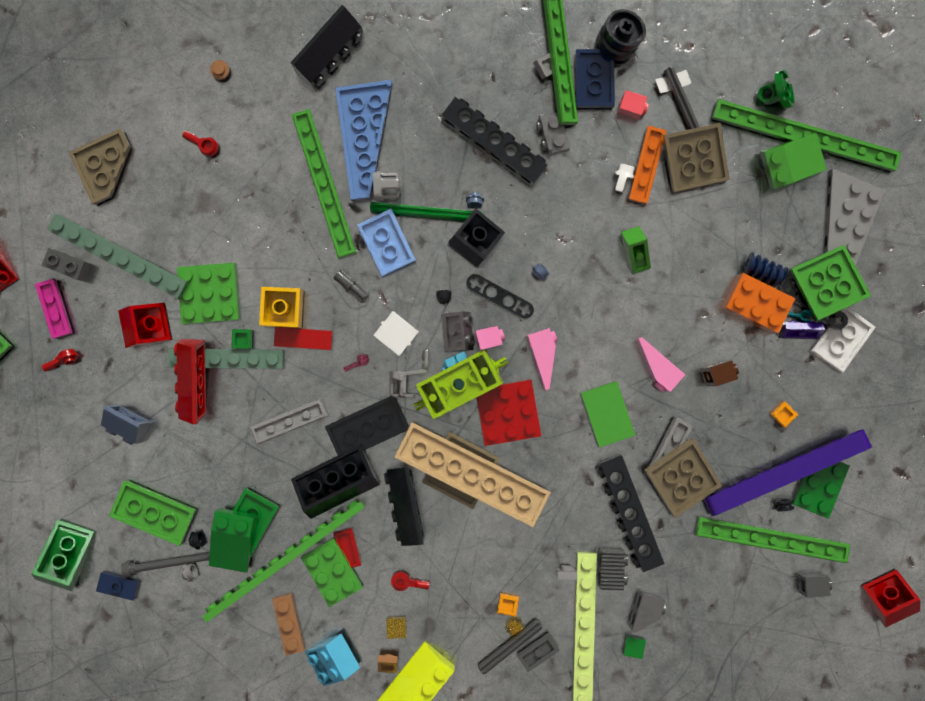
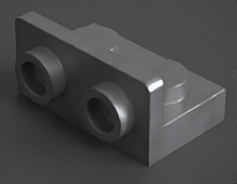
[536,113,570,155]
[442,311,475,352]

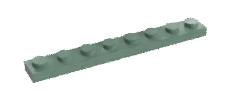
[46,213,189,299]

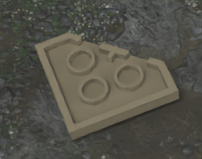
[69,128,131,205]

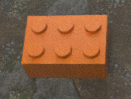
[721,273,796,334]

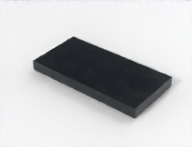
[325,396,409,455]

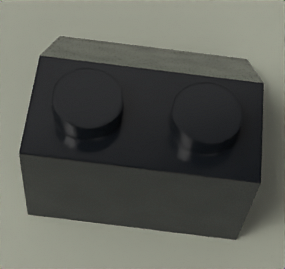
[448,208,505,267]

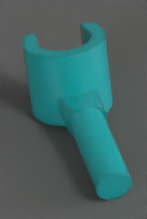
[787,310,812,323]

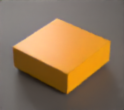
[770,401,798,428]
[497,593,519,617]

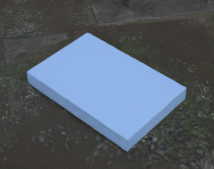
[357,209,416,277]

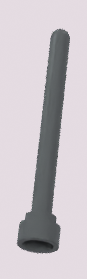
[121,552,210,578]

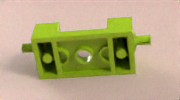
[414,349,509,419]

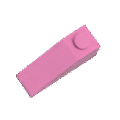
[527,328,558,390]
[636,337,685,392]

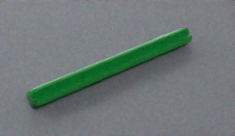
[370,202,483,221]

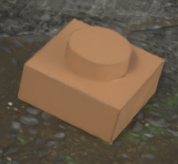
[378,654,398,673]

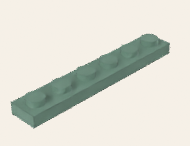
[168,348,284,369]

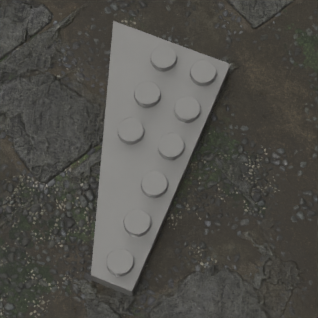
[825,169,886,265]

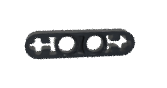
[466,274,534,319]
[780,278,848,330]

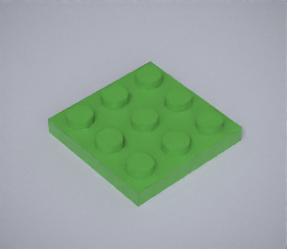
[790,245,871,322]
[177,263,240,325]

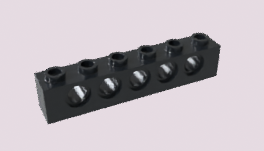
[441,97,548,186]
[597,454,665,572]

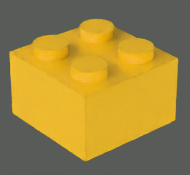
[259,287,304,328]

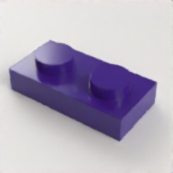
[780,321,825,339]

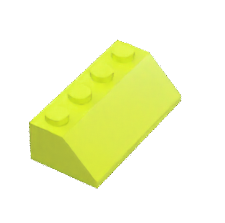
[377,641,454,701]

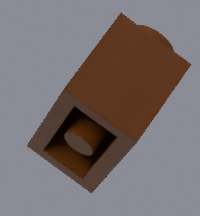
[701,360,739,386]

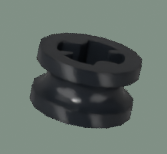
[775,499,794,512]

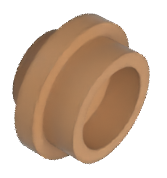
[210,60,230,80]

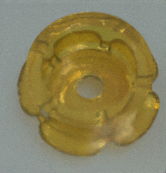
[506,619,524,637]

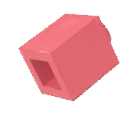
[617,90,649,120]

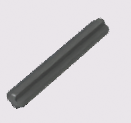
[664,67,700,129]
[478,620,542,674]

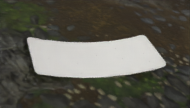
[655,70,691,93]

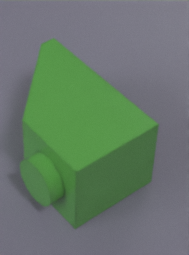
[621,226,651,274]

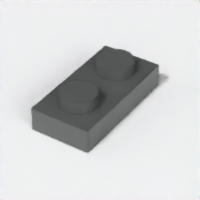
[517,633,560,672]

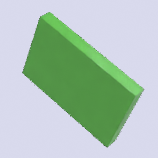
[580,381,635,448]

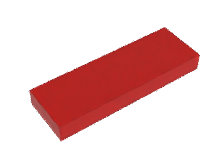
[274,327,333,350]

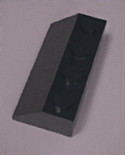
[290,5,363,89]
[291,445,380,519]
[384,464,425,546]

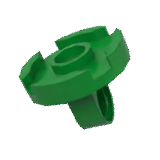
[758,69,795,109]

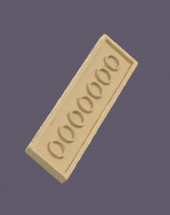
[395,422,551,527]

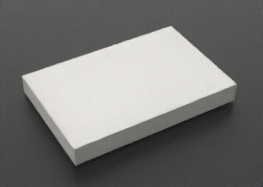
[810,307,876,373]

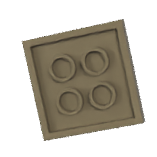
[662,123,730,192]
[422,431,500,509]
[644,438,722,518]

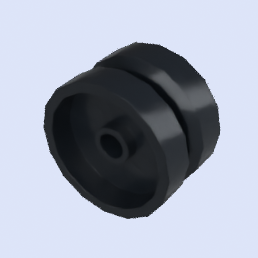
[597,9,646,61]

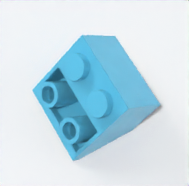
[305,634,360,686]

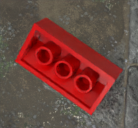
[174,339,206,424]

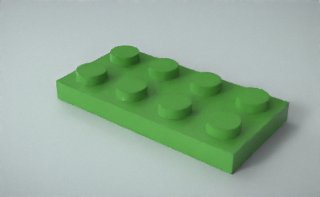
[109,480,196,546]

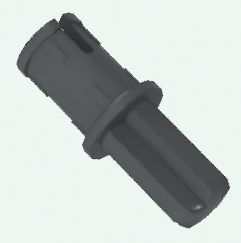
[333,270,368,302]

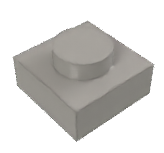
[533,53,552,79]
[556,565,577,580]

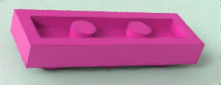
[35,278,73,339]

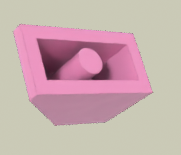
[475,326,505,351]

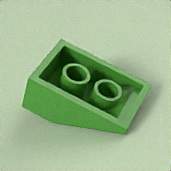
[759,133,827,189]

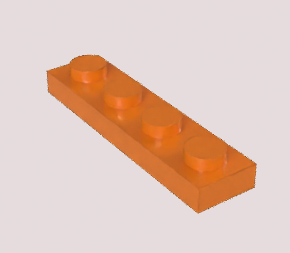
[628,125,667,205]

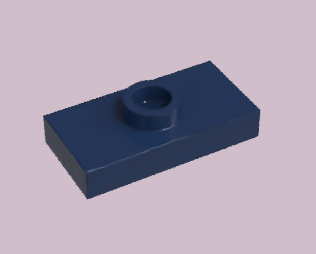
[96,572,140,601]

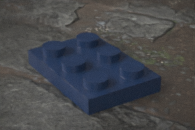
[575,49,615,108]

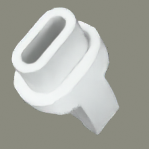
[615,164,635,193]

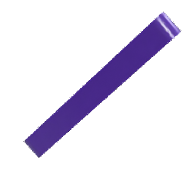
[704,429,872,516]

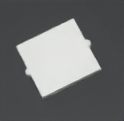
[373,311,419,356]

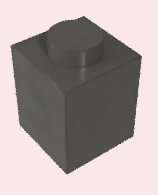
[799,573,832,597]

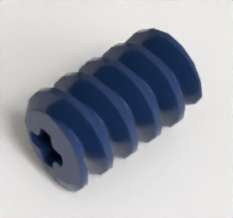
[744,252,788,288]

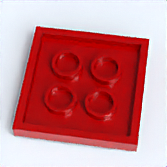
[476,380,541,446]

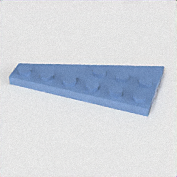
[335,80,392,201]

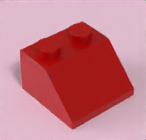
[118,302,171,348]
[862,570,920,628]

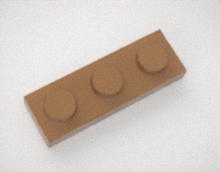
[272,593,305,656]

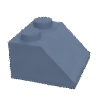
[101,405,152,445]

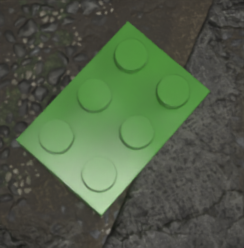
[301,538,363,607]

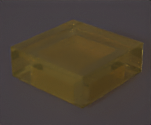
[386,617,407,639]

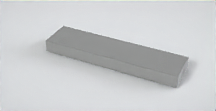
[250,398,328,445]

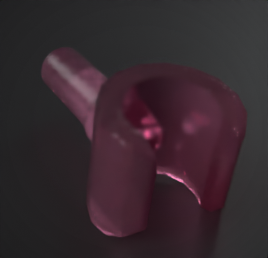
[343,354,369,372]

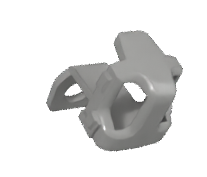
[356,171,401,201]
[389,350,428,398]

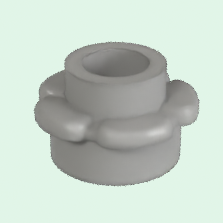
[181,563,198,582]

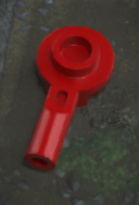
[182,131,218,157]
[42,349,79,372]
[391,572,430,591]

